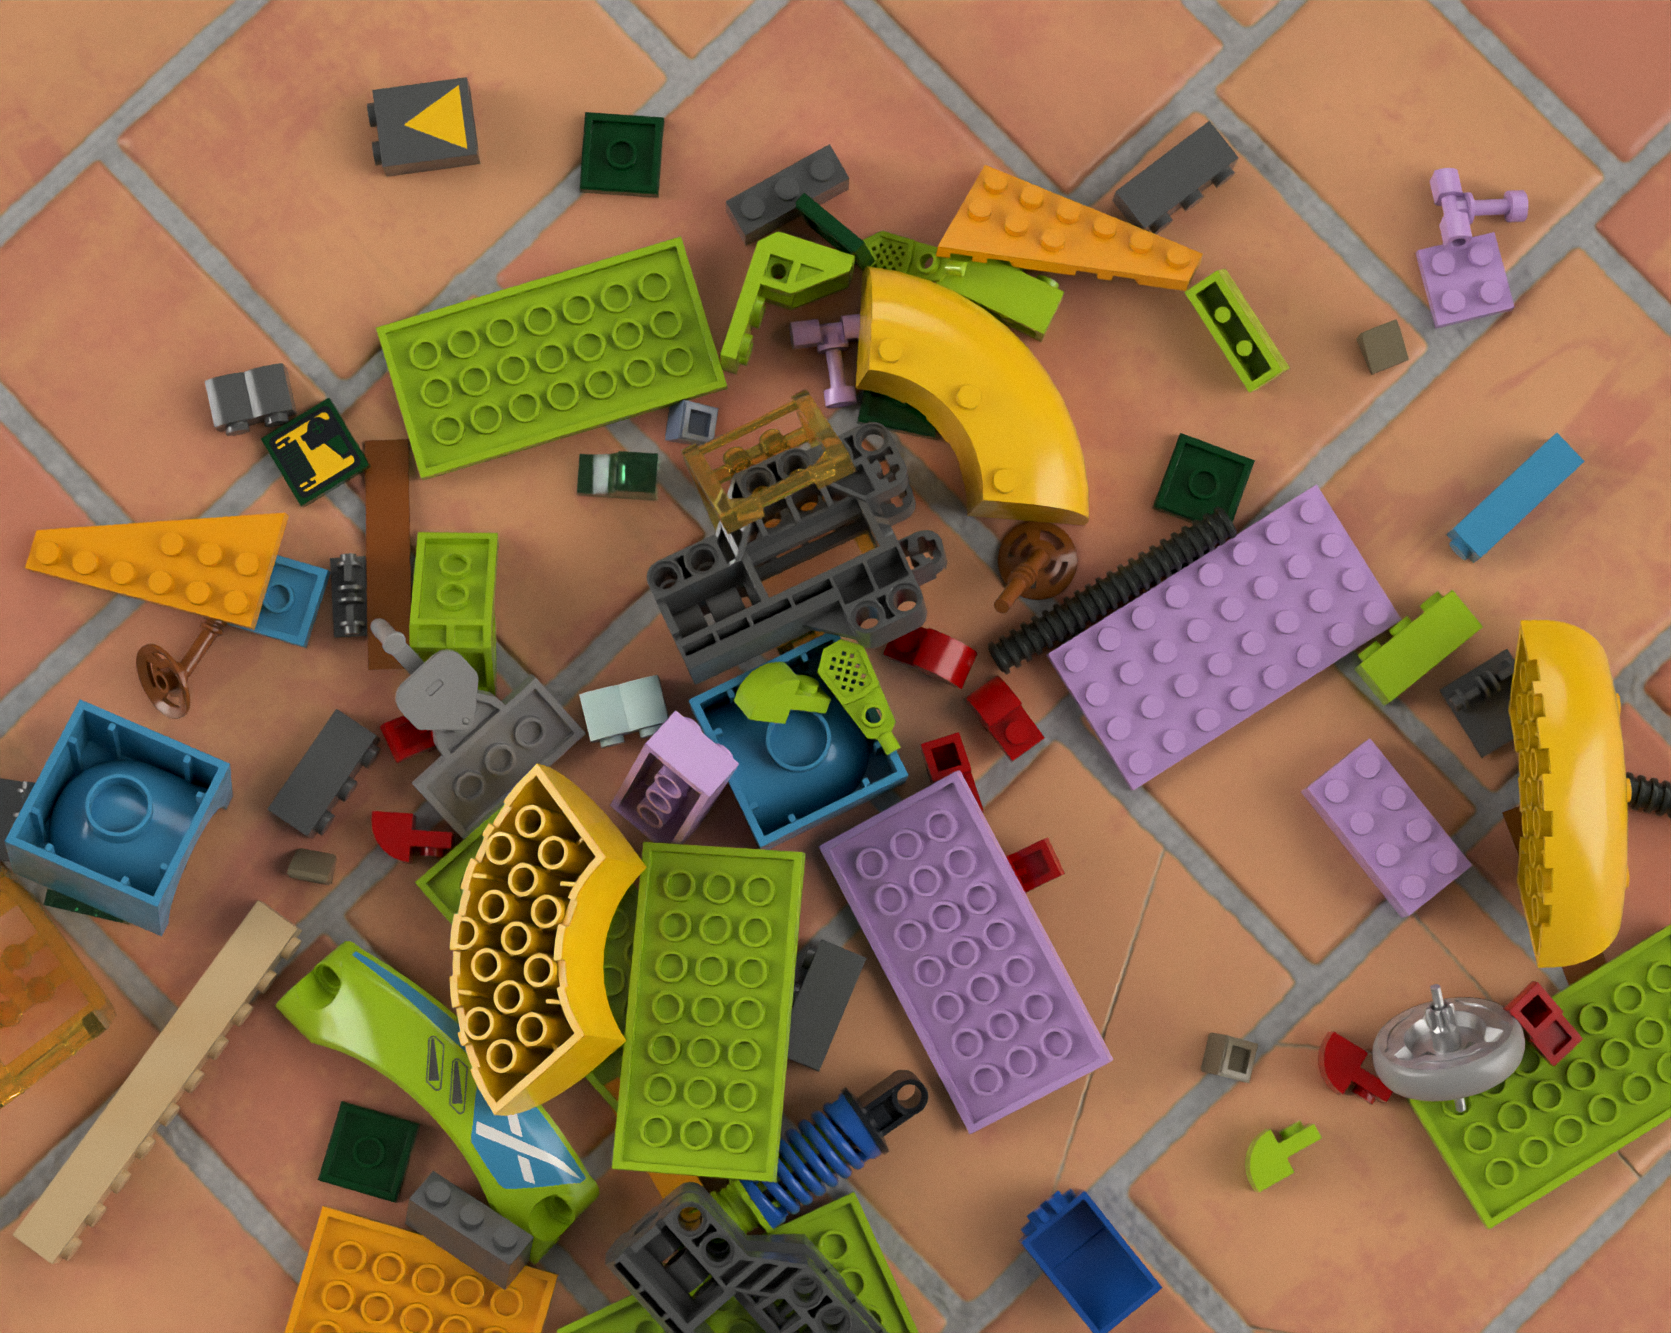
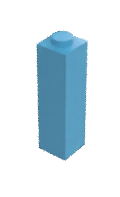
[1446,433,1585,564]

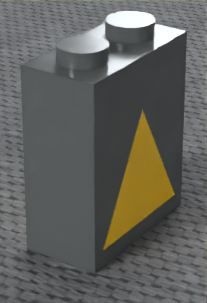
[367,77,480,177]

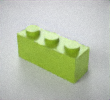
[936,253,1064,342]
[1184,269,1290,393]
[1354,590,1483,706]

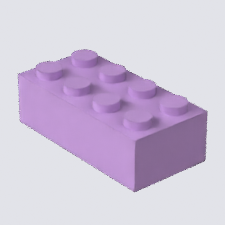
[610,710,739,844]
[1301,738,1472,918]

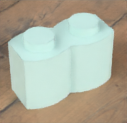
[579,675,669,748]

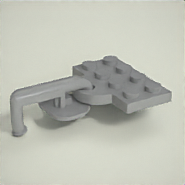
[371,618,586,839]

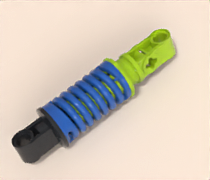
[661,1070,928,1266]

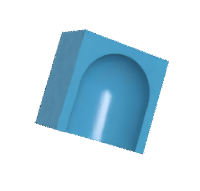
[689,633,908,850]
[5,699,233,936]

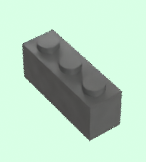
[1112,121,1239,234]
[726,144,849,246]
[267,709,381,839]
[787,939,866,1071]
[405,1171,534,1290]

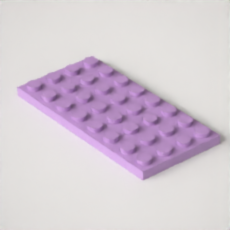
[1046,484,1402,790]
[819,770,1114,1134]

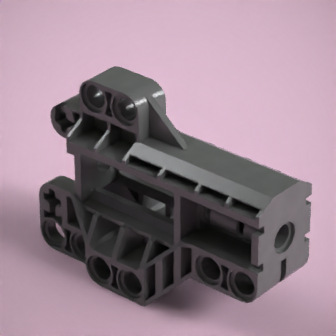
[646,422,947,685]
[605,1182,888,1333]

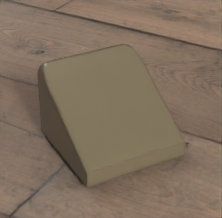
[1356,319,1409,375]
[287,848,337,885]
[1201,1033,1258,1083]

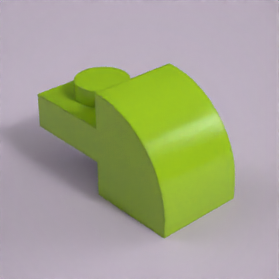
[734,661,831,724]
[1245,1120,1322,1192]

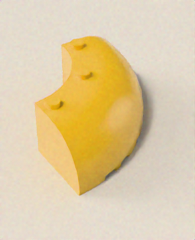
[856,266,1089,526]
[1508,620,1632,968]
[449,763,647,1116]

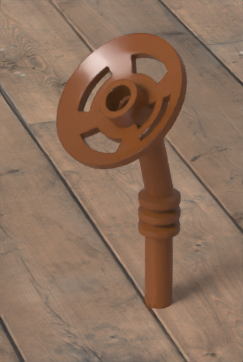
[994,521,1077,614]
[136,617,227,719]

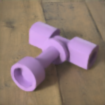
[1430,168,1528,250]
[789,314,860,408]

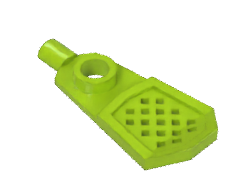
[863,231,968,282]
[817,639,901,756]

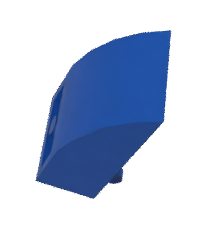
[1018,1189,1162,1333]

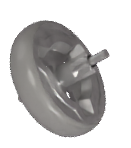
[1372,984,1525,1112]

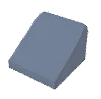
[665,400,719,447]

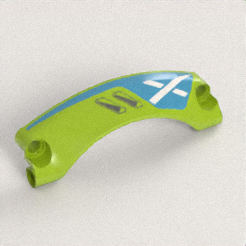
[275,941,600,1265]

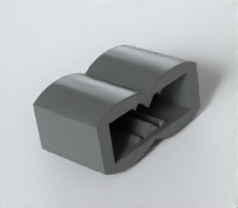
[205,363,297,436]

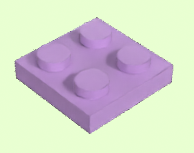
[1416,232,1515,329]

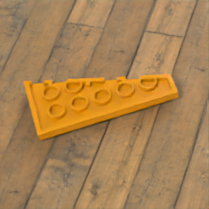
[936,165,1203,291]
[25,512,289,630]

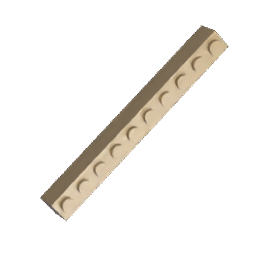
[13,900,302,1264]

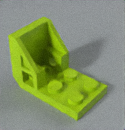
[720,231,855,375]
[409,532,499,696]

